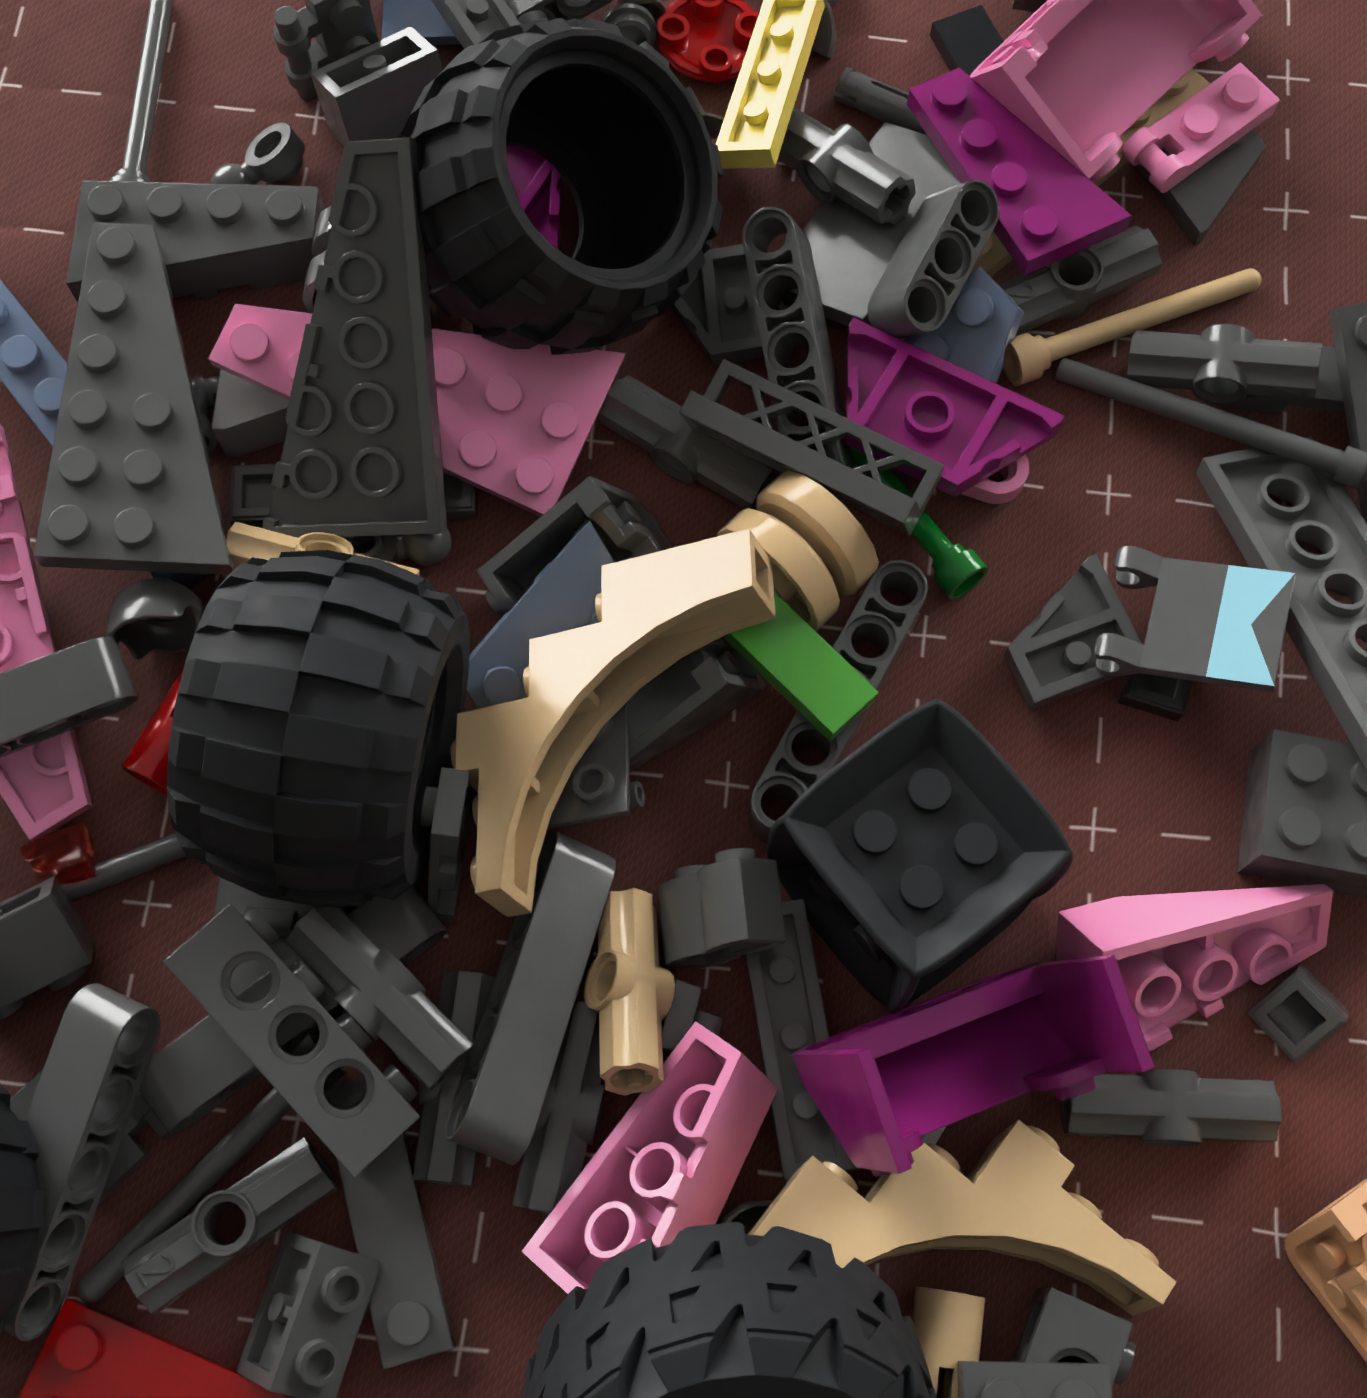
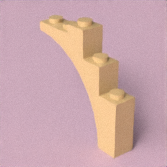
[451,529,776,917]
[748,1120,1176,1316]

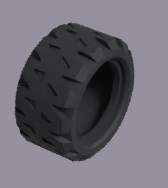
[522,1222,937,1398]

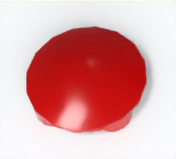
[656,0,759,83]

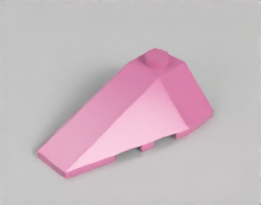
[1056,884,1333,1051]

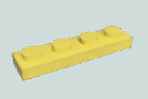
[716,0,825,169]

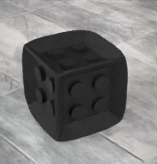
[767,699,1074,1013]

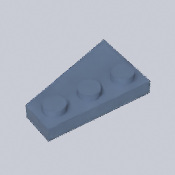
[467,519,615,709]

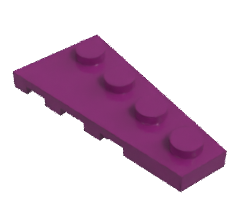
[907,68,1132,276]

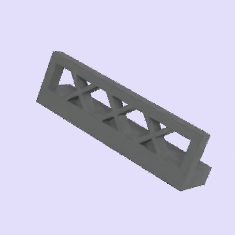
[679,359,946,536]

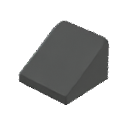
[1247,963,1349,1064]

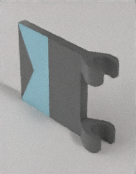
[1094,546,1295,692]

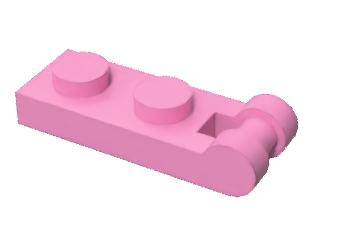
[1121,62,1280,193]

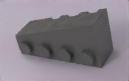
[66,180,326,302]

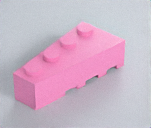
[522,1021,778,1294]

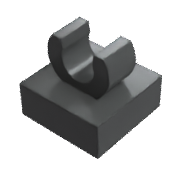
[661,980,723,1057]

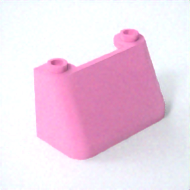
[970,0,1262,182]

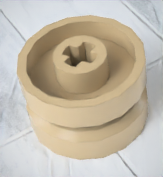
[717,470,879,632]

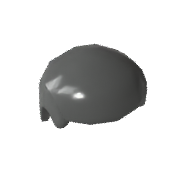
[106,577,205,660]

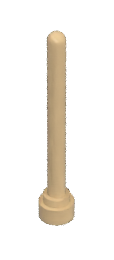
[1003,268,1262,386]

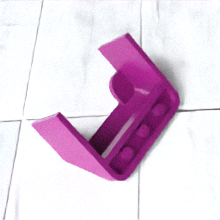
[792,955,1155,1176]

